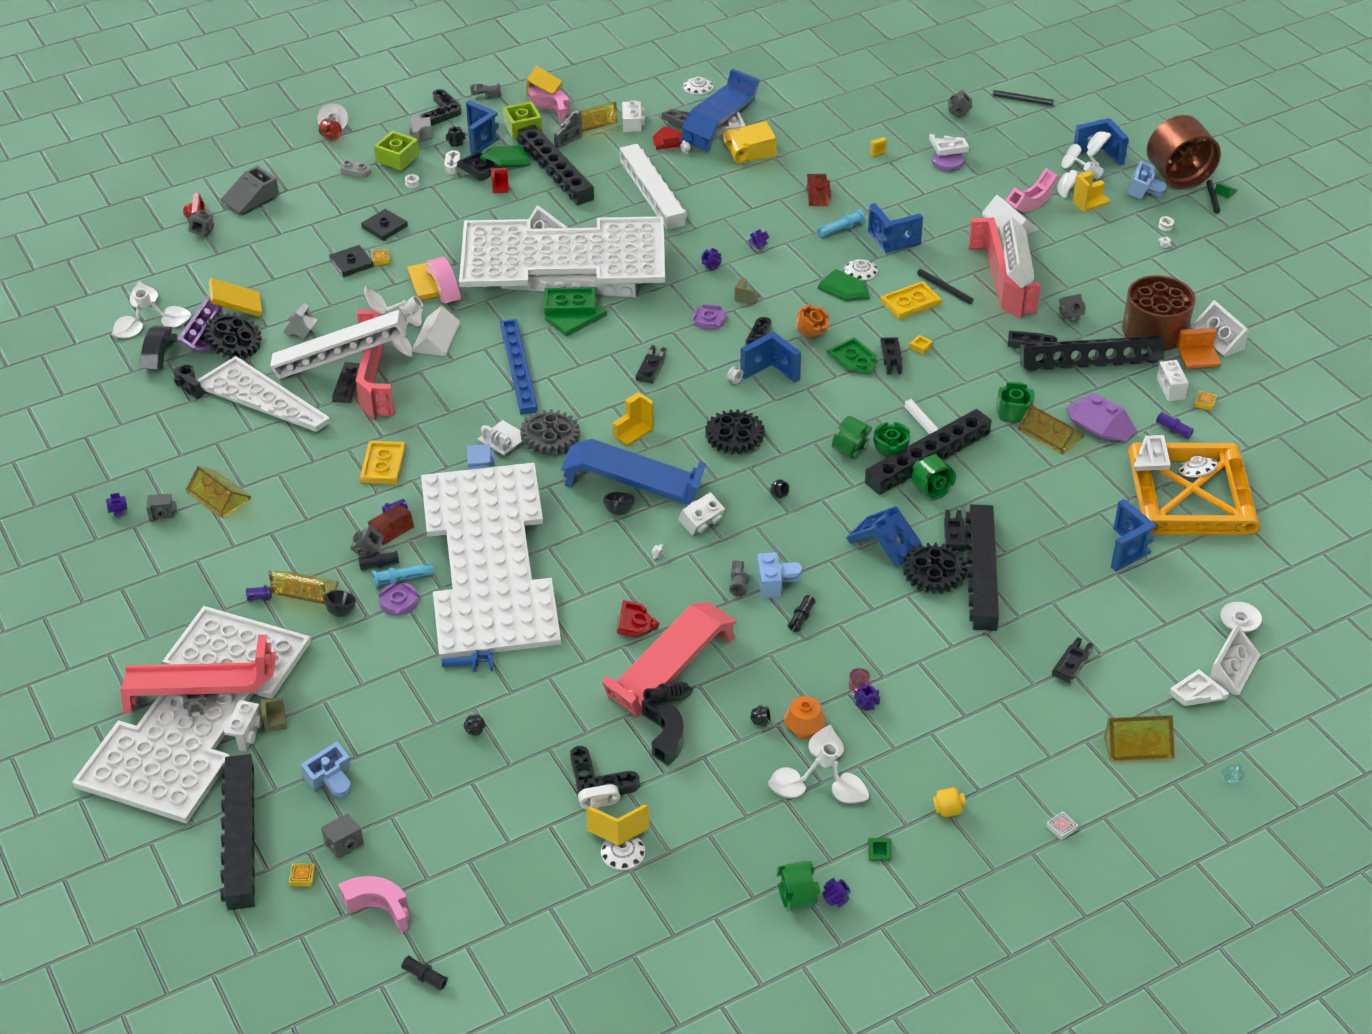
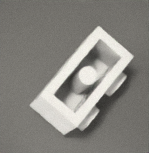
[622,101,645,132]
[678,492,725,536]

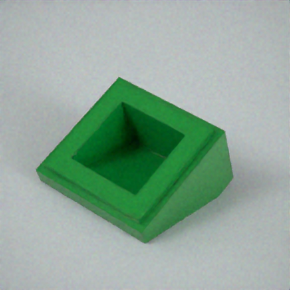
[1215,182,1237,198]
[868,838,891,861]

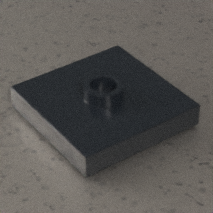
[457,151,502,180]
[361,209,408,241]
[329,245,374,277]

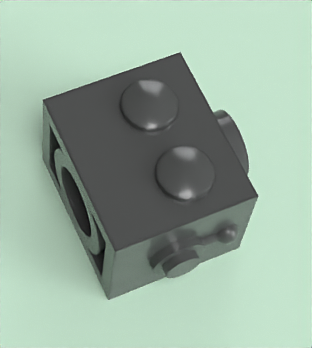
[321,814,364,858]

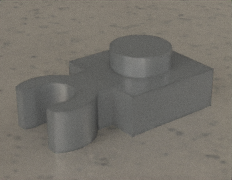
[182,694,205,717]

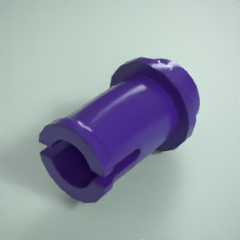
[382,499,408,517]
[246,585,272,601]

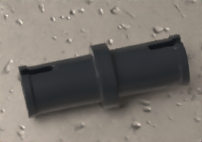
[358,551,400,570]
[788,595,816,632]
[401,955,448,991]

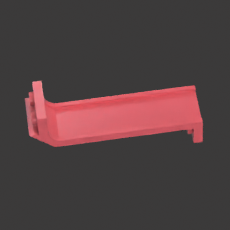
[968,217,1040,318]
[356,309,395,420]
[602,601,737,718]
[120,634,277,713]

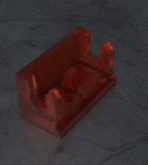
[368,504,414,545]

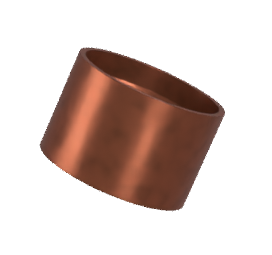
[1147,115,1221,189]
[1122,275,1196,351]

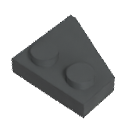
[554,109,582,149]
[661,109,690,129]

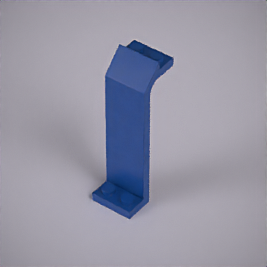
[681,69,760,152]
[561,439,706,505]

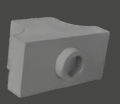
[409,114,432,145]
[284,302,318,339]

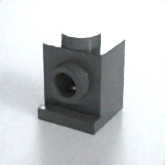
[146,494,177,522]

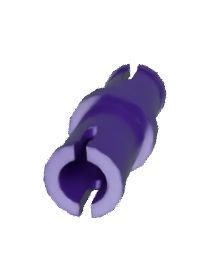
[1156,412,1194,439]

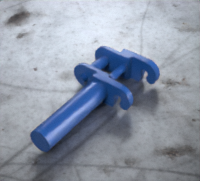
[442,649,493,672]

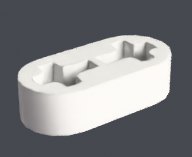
[444,150,461,174]
[578,784,620,809]

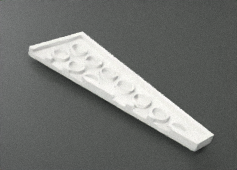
[197,356,330,432]

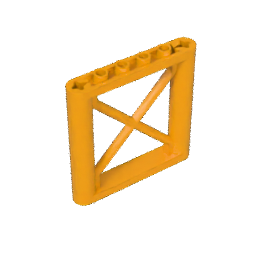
[1128,443,1260,535]

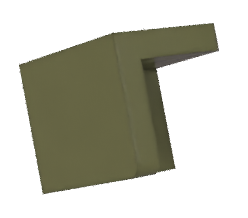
[735,278,759,305]
[261,697,287,732]

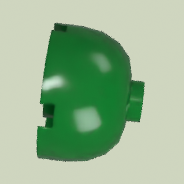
[873,422,911,457]

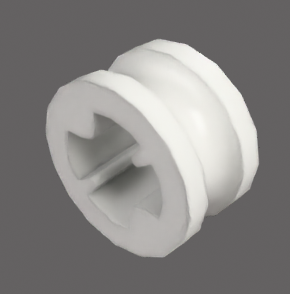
[405,174,419,188]
[1158,216,1174,231]
[727,366,743,384]

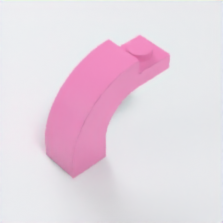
[528,87,570,123]
[1005,168,1060,212]
[425,256,461,303]
[338,876,410,933]

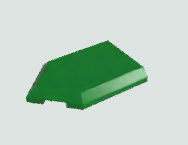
[480,146,530,167]
[818,269,870,301]
[826,337,876,373]

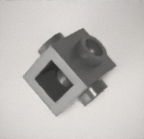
[948,90,973,118]
[188,210,214,237]
[1059,294,1086,321]
[350,526,384,558]

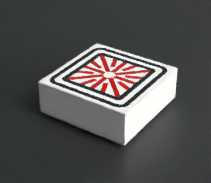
[1046,812,1078,841]

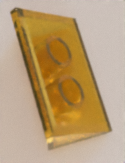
[581,101,617,132]
[1018,405,1085,455]
[186,466,252,518]
[268,570,339,604]
[1104,715,1175,761]

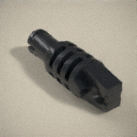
[643,681,693,702]

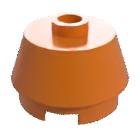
[795,304,830,339]
[784,696,826,739]

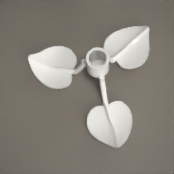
[1057,132,1111,199]
[112,281,191,339]
[364,286,423,358]
[768,725,869,804]

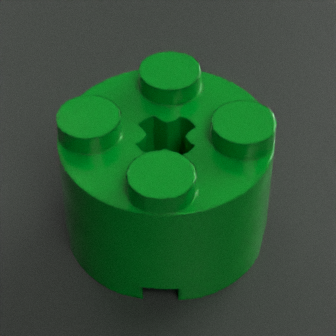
[996,382,1035,423]
[832,416,872,460]
[912,454,956,500]
[777,860,820,911]

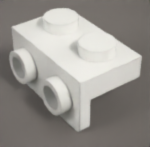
[224,701,263,752]

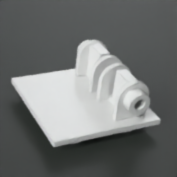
[477,420,523,456]

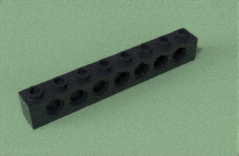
[517,124,594,206]
[1020,336,1164,371]
[865,409,992,495]

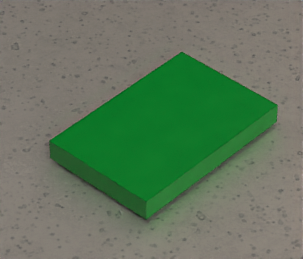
[544,287,596,314]
[545,303,607,336]

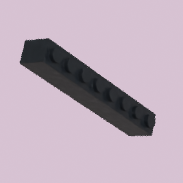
[965,504,999,631]
[220,754,255,911]

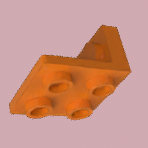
[1177,328,1221,369]

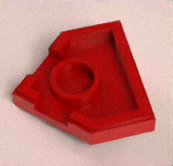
[652,126,683,150]
[616,600,660,638]

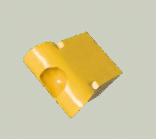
[722,121,777,164]

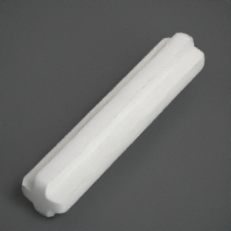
[904,399,938,434]

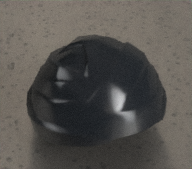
[603,492,635,515]
[324,590,356,617]

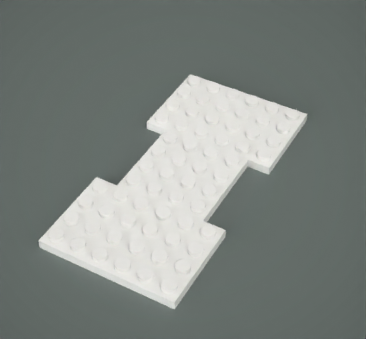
[459,216,665,287]
[421,463,561,659]
[72,606,311,824]

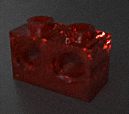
[807,174,831,206]

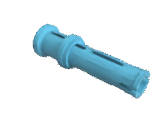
[817,209,865,238]
[372,563,434,588]

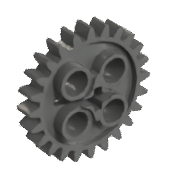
[520,409,580,456]

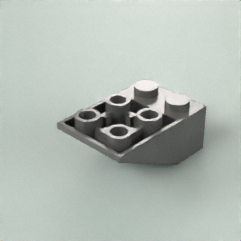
[221,166,279,214]

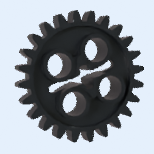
[204,312,262,359]
[705,409,765,455]
[902,542,967,594]

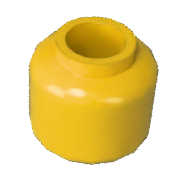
[933,787,966,818]

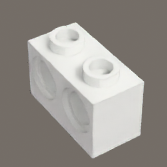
[1157,360,1189,401]

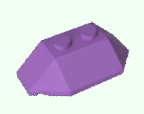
[177,296,223,353]
[1066,393,1137,443]

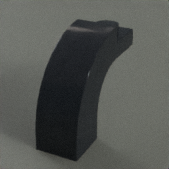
[140,325,177,369]
[642,699,684,766]

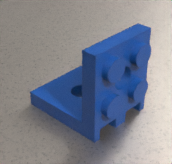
[466,100,500,154]
[1074,118,1129,165]
[868,203,923,253]
[740,331,801,383]
[1111,499,1156,572]
[846,506,922,567]

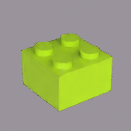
[503,101,542,139]
[374,130,420,171]

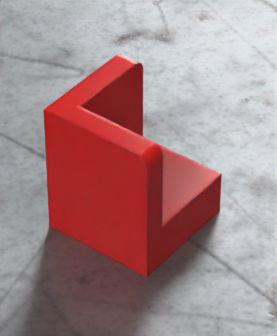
[491,168,509,194]

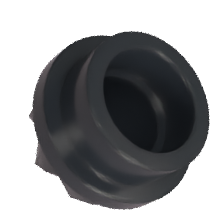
[770,479,789,498]
[750,705,771,726]
[463,714,485,736]

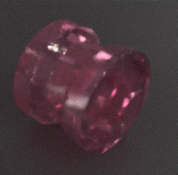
[849,668,870,693]

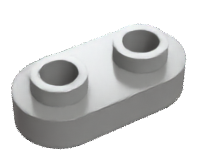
[340,160,371,178]

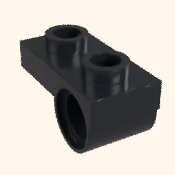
[173,365,203,400]

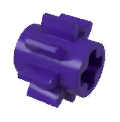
[748,229,770,249]
[701,248,722,270]
[106,493,128,516]
[854,685,880,711]
[822,877,851,908]

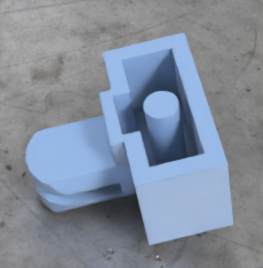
[1127,160,1167,199]
[467,444,495,470]
[757,552,802,598]
[301,742,351,798]

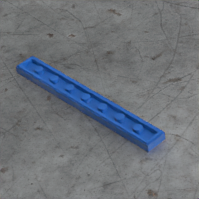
[500,319,538,415]

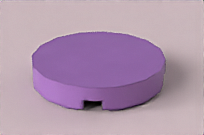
[932,152,964,172]
[692,304,726,330]
[379,583,419,616]

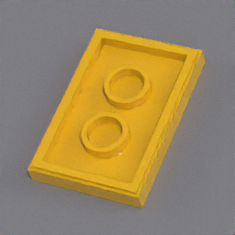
[407,262,440,300]
[209,278,262,317]
[880,281,942,320]
[360,441,406,484]

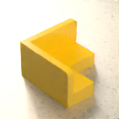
[526,66,562,95]
[1073,171,1110,212]
[612,392,654,446]
[586,804,649,846]

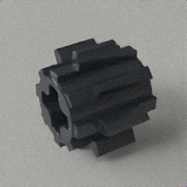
[446,126,465,147]

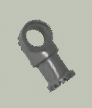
[470,83,501,99]
[729,560,749,597]

